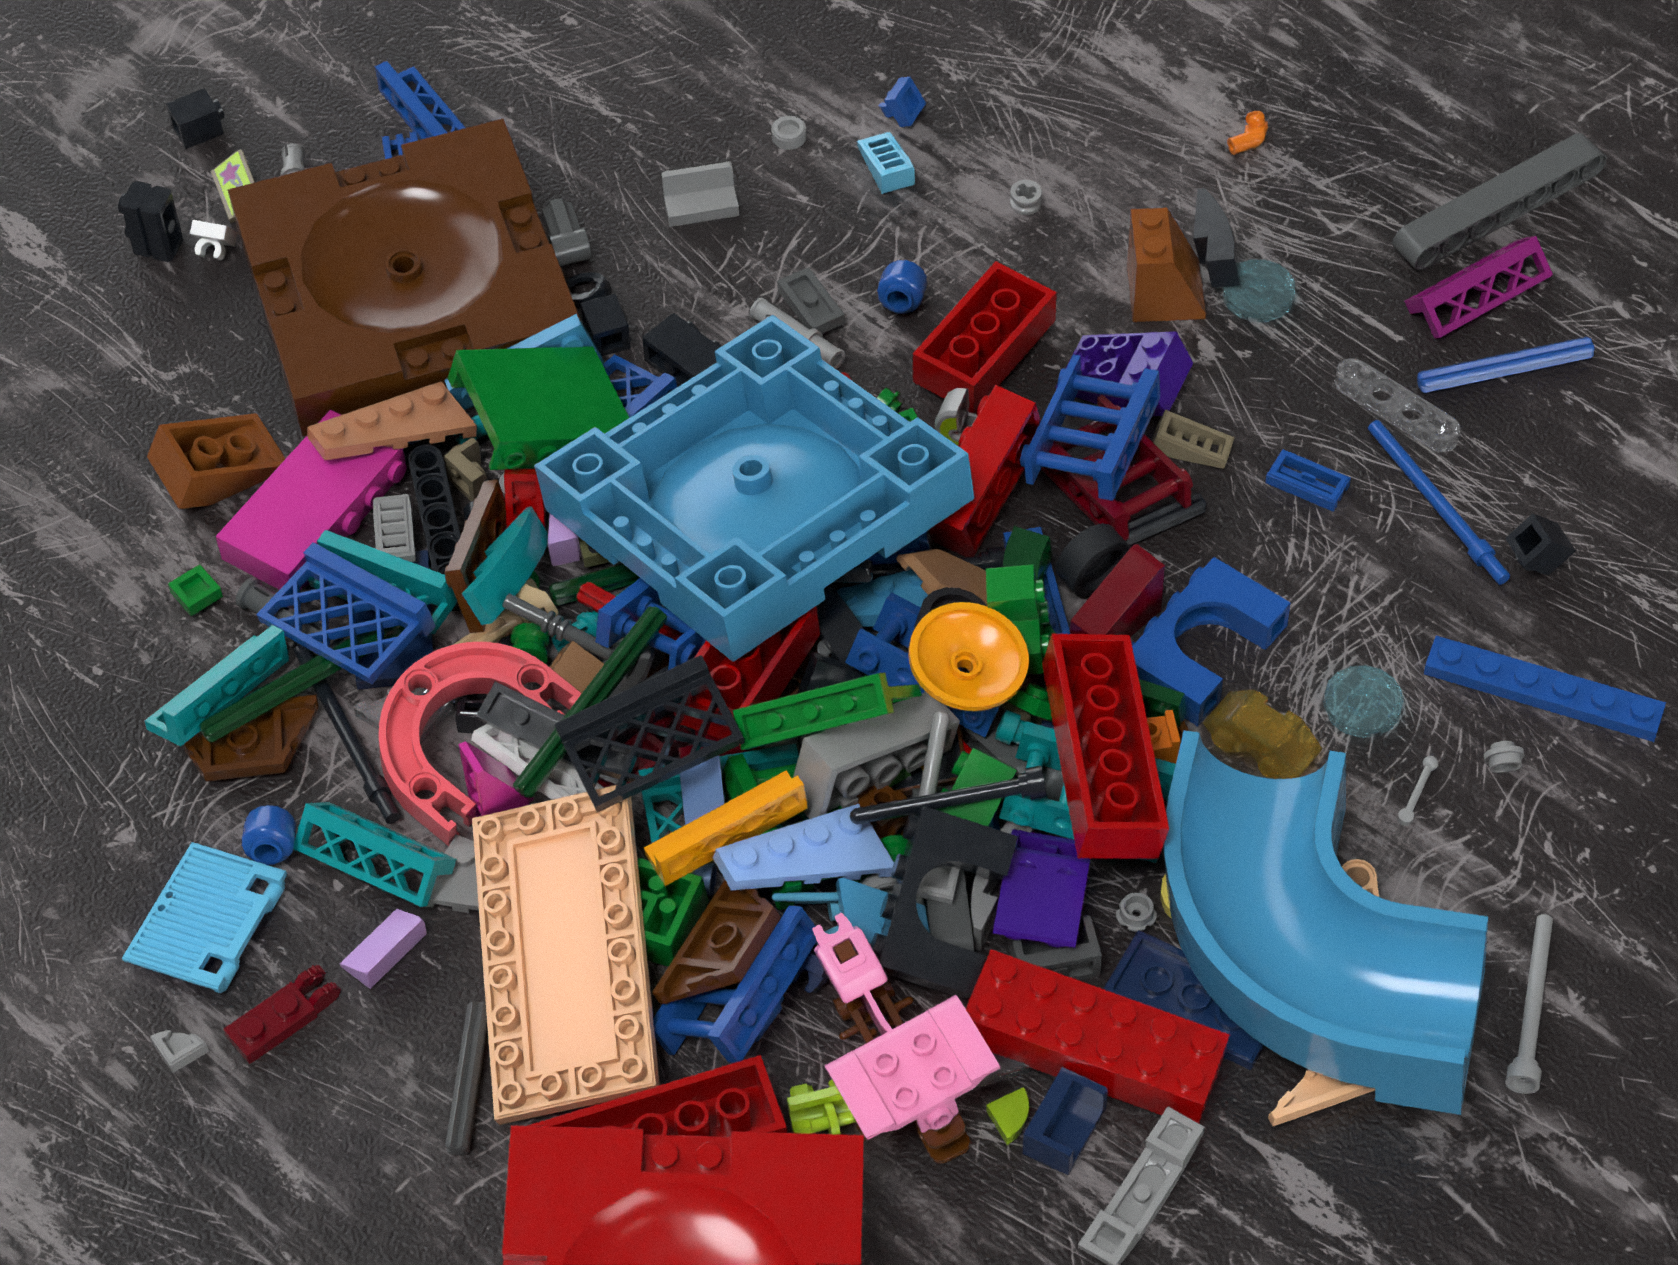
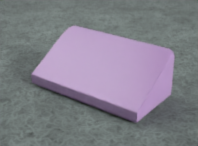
[340,909,427,989]

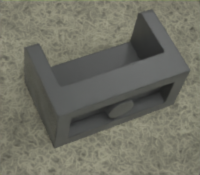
[1008,915,1102,980]

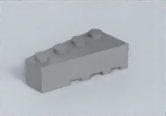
[793,692,960,819]

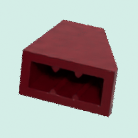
[1070,543,1165,637]

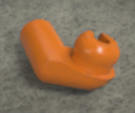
[1227,111,1268,155]

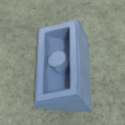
[680,755,725,825]

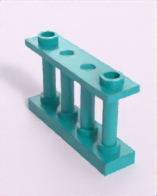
[999,721,1176,863]

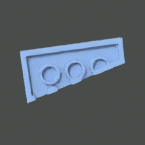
[713,804,894,891]

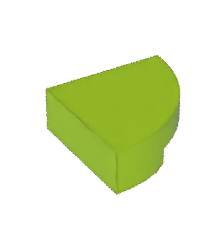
[986,1087,1029,1145]

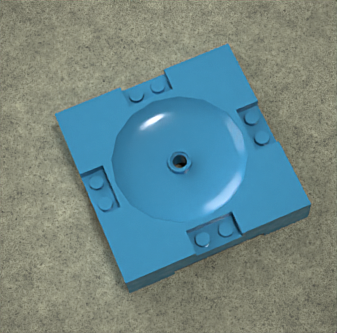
[534,314,974,662]

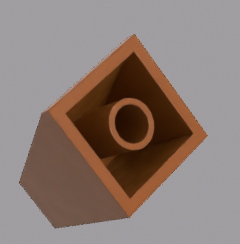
[1127,208,1206,322]

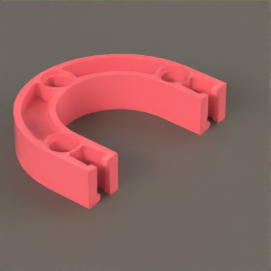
[379,642,582,846]

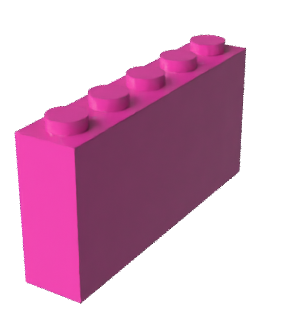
[216,410,407,590]

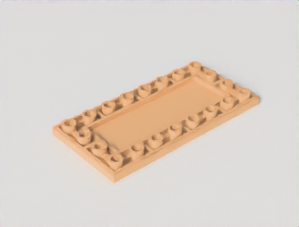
[472,783,660,1125]

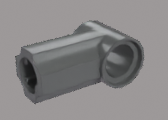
[542,198,591,266]

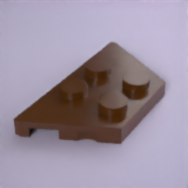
[182,695,319,782]
[652,880,781,1004]

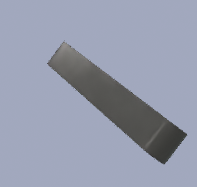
[1392,133,1607,270]

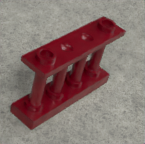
[1041,395,1193,541]

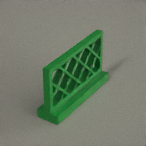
[733,673,922,750]

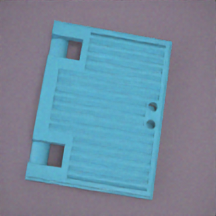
[122,842,287,993]

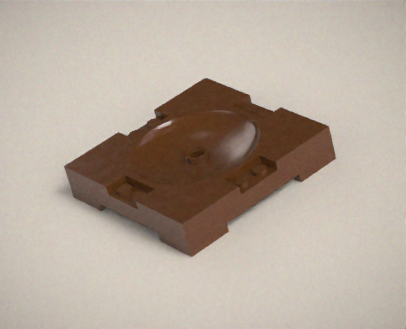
[228,119,581,437]

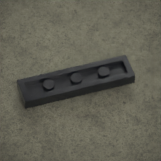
[476,681,629,786]

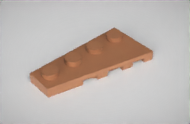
[307,381,477,460]

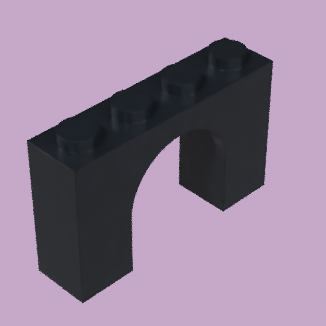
[870,806,1018,999]

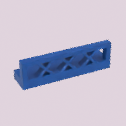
[375,61,465,140]

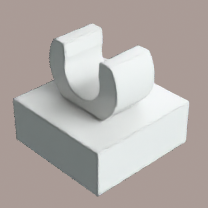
[190,220,237,261]

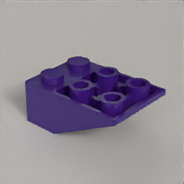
[1055,331,1193,416]
[993,829,1090,948]

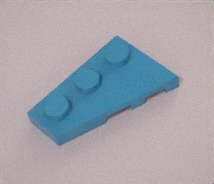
[836,569,928,627]

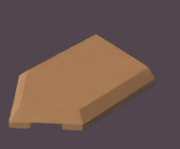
[896,549,988,607]

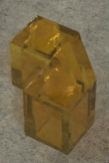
[1203,690,1323,779]

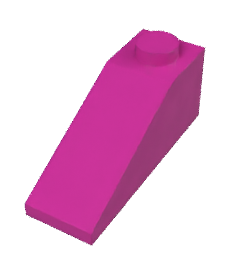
[458,741,534,817]

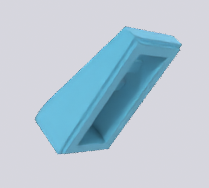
[857,132,915,194]

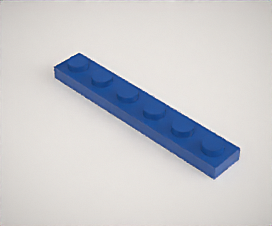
[1424,636,1666,742]

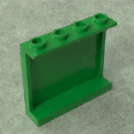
[448,346,629,470]

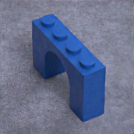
[1131,557,1291,727]

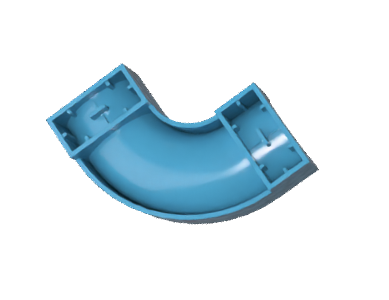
[1164,730,1488,1115]

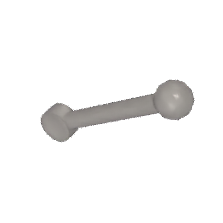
[1397,755,1438,826]

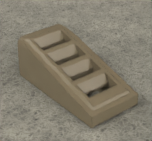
[1152,410,1235,469]

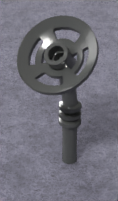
[502,593,655,697]

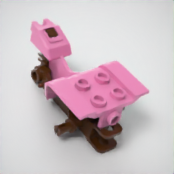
[812,913,1000,1164]

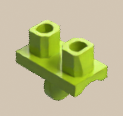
[787,1079,856,1134]

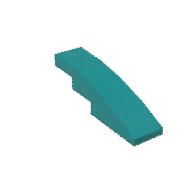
[462,507,548,625]

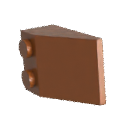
[147,413,286,509]

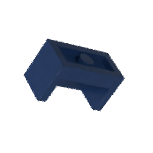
[1023,1067,1108,1175]

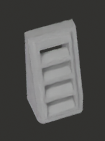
[373,494,416,562]

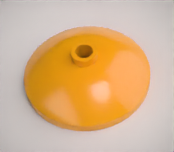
[908,602,1029,711]

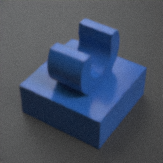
[879,77,926,127]

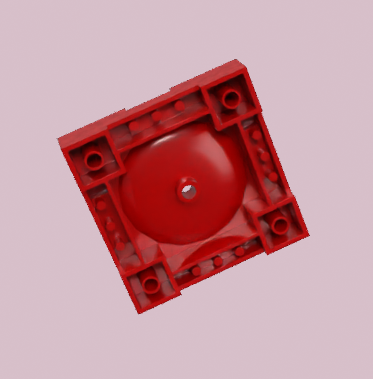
[502,1125,864,1265]

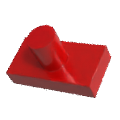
[504,469,547,531]

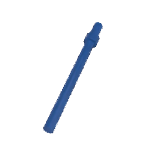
[1368,420,1510,585]

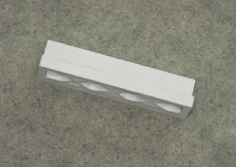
[471,724,604,800]

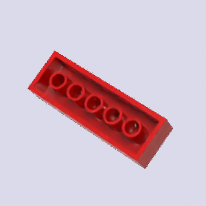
[1042,634,1169,859]
[966,949,1230,1124]
[528,1055,787,1137]

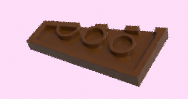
[445,480,506,633]

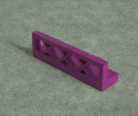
[1404,236,1553,338]

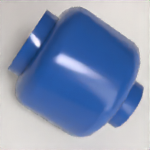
[877,260,928,314]
[242,805,297,865]

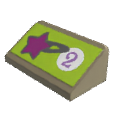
[211,149,255,223]

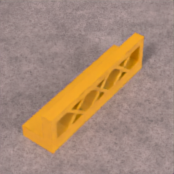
[644,770,808,886]

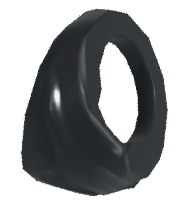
[566,272,612,309]

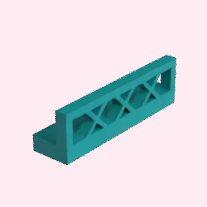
[308,530,458,634]
[145,625,289,747]
[293,802,457,907]

